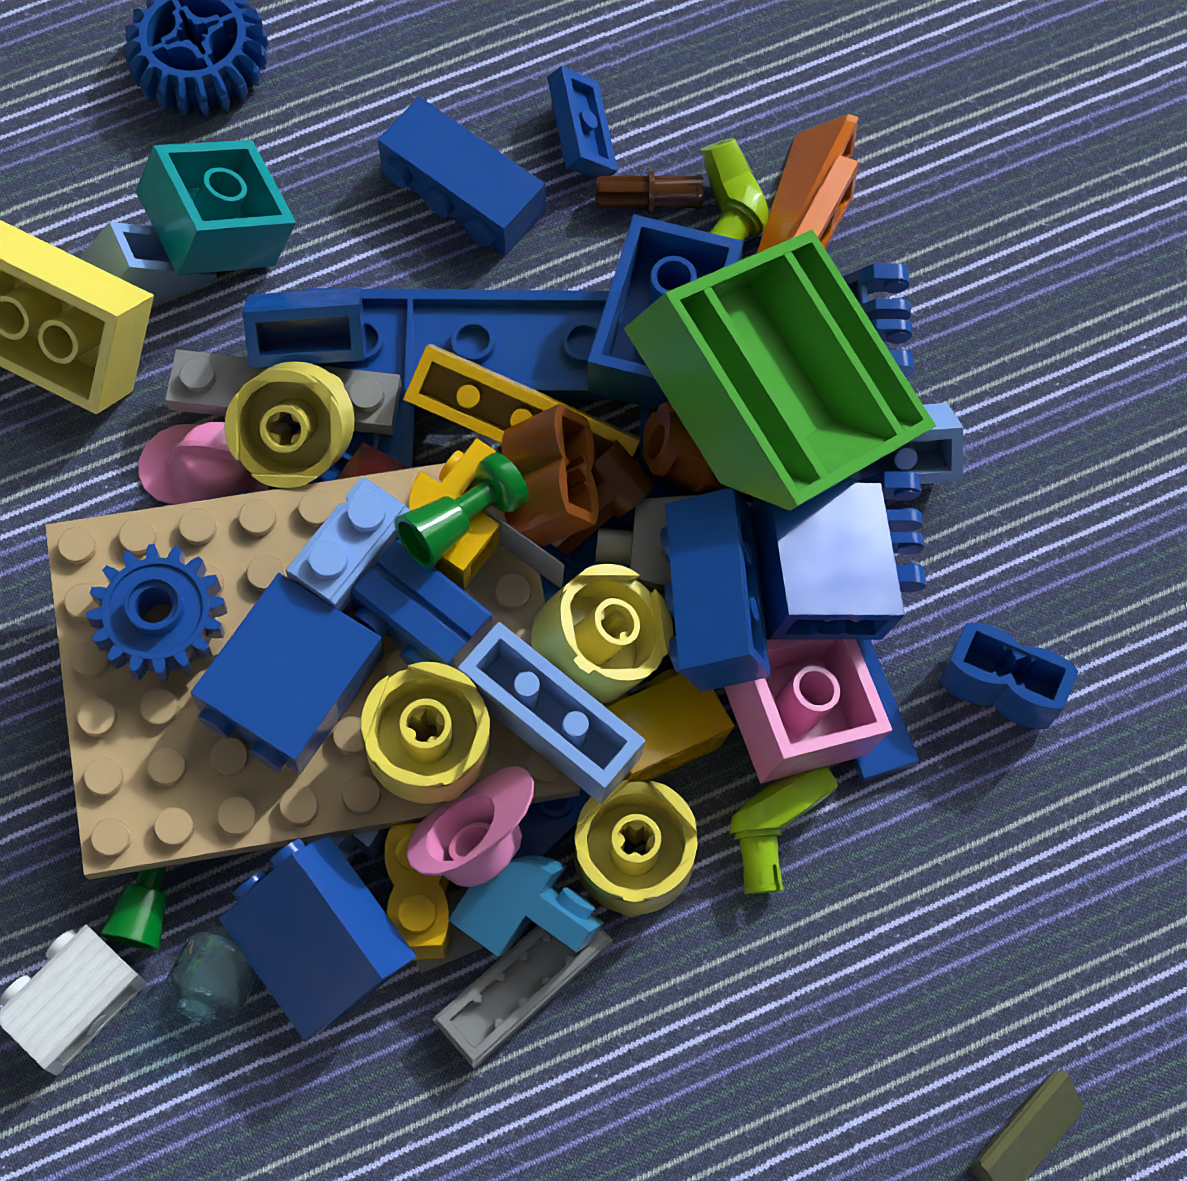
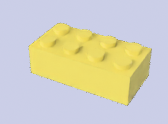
[0,220,154,414]

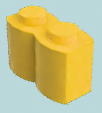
[385,823,453,961]

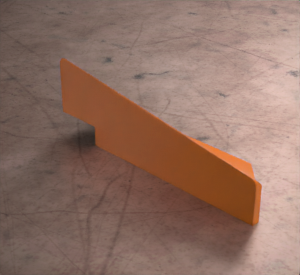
[757,114,859,253]

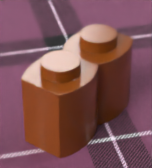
[502,404,599,548]

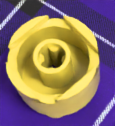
[224,361,354,488]
[531,564,673,704]
[361,662,490,803]
[574,779,698,917]

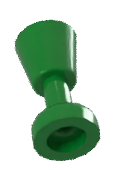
[394,452,529,569]
[99,866,167,952]

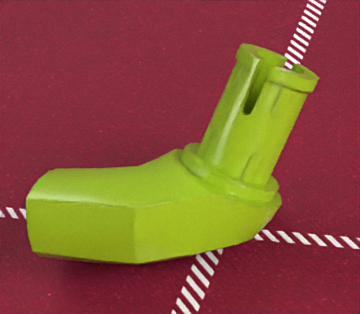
[700,138,769,241]
[729,766,838,894]

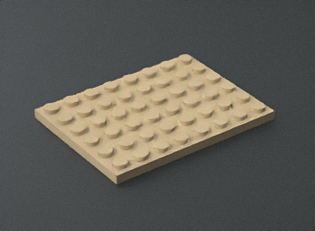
[45,463,580,880]

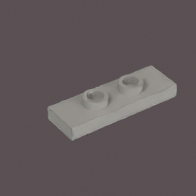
[432,925,613,1069]

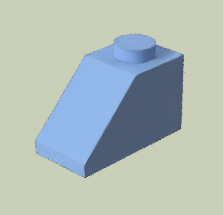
[79,222,217,306]

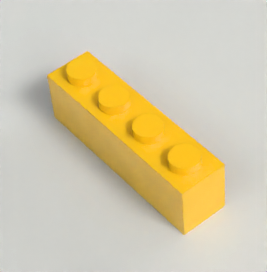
[403,344,640,457]

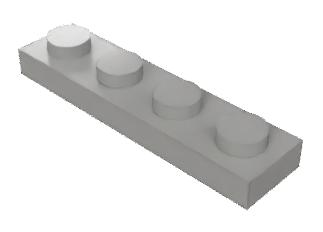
[165,349,402,435]

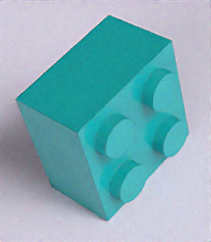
[135,140,296,275]

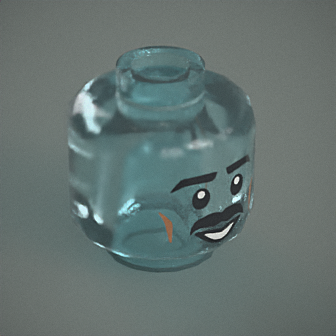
[167,926,259,1025]

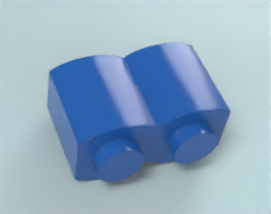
[939,623,1079,729]

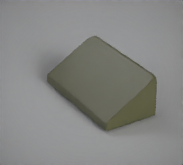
[970,1069,1083,1181]

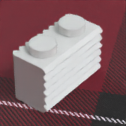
[0,925,147,1076]

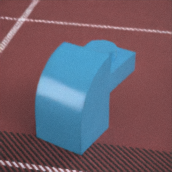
[448,855,604,957]

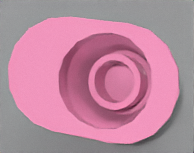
[138,422,270,505]
[407,766,534,887]

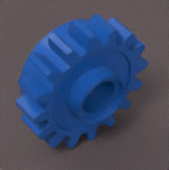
[86,544,228,682]

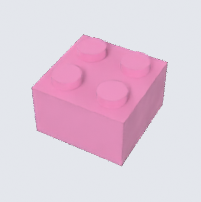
[724,639,893,784]

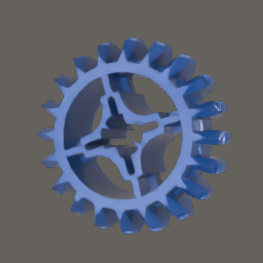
[124,0,269,117]

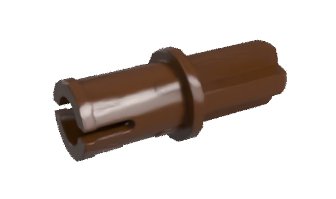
[595,170,703,214]

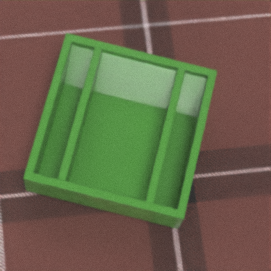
[624,229,936,511]

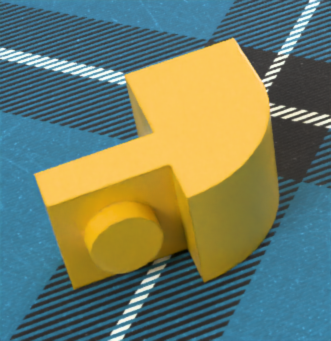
[409,438,500,590]

